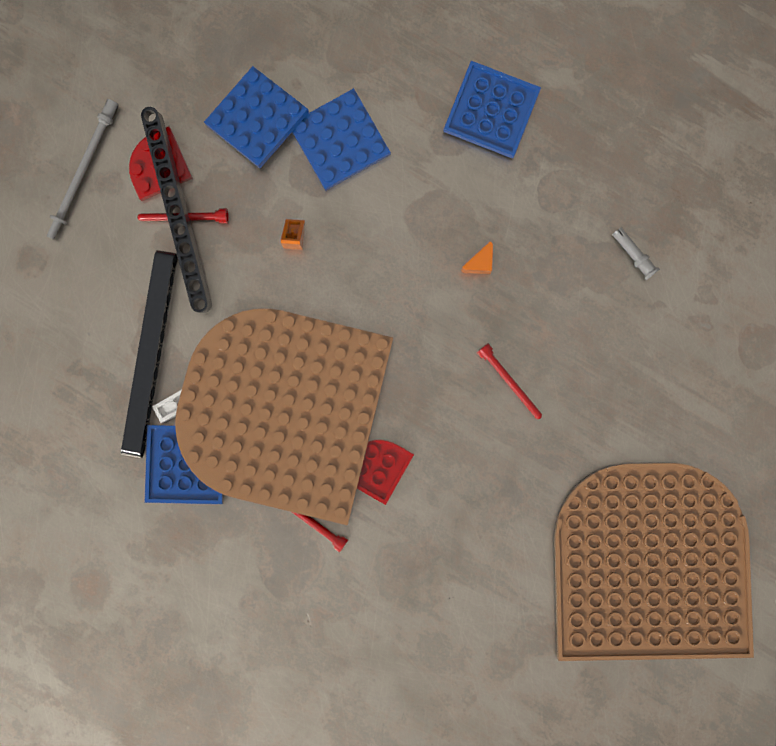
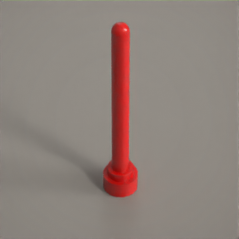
[137,208,229,224]
[477,343,542,419]
[292,512,348,553]

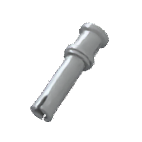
[612,227,660,280]

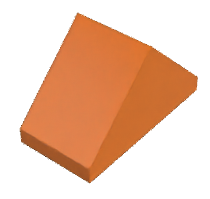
[281,219,305,250]
[461,241,493,274]

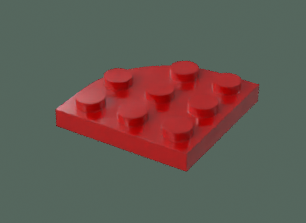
[129,126,193,201]
[357,440,414,505]

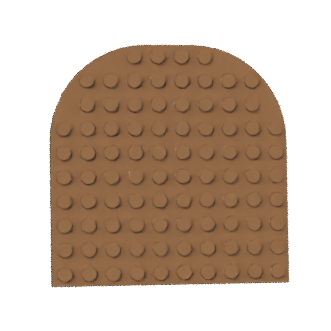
[175,309,393,525]
[554,463,754,661]

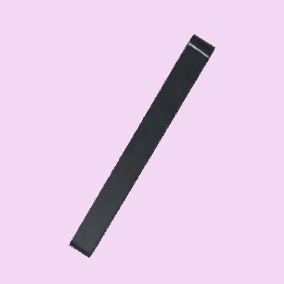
[141,106,212,313]
[121,250,177,458]

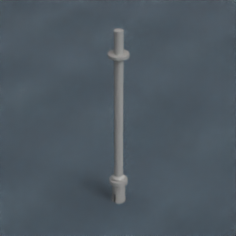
[47,99,119,239]

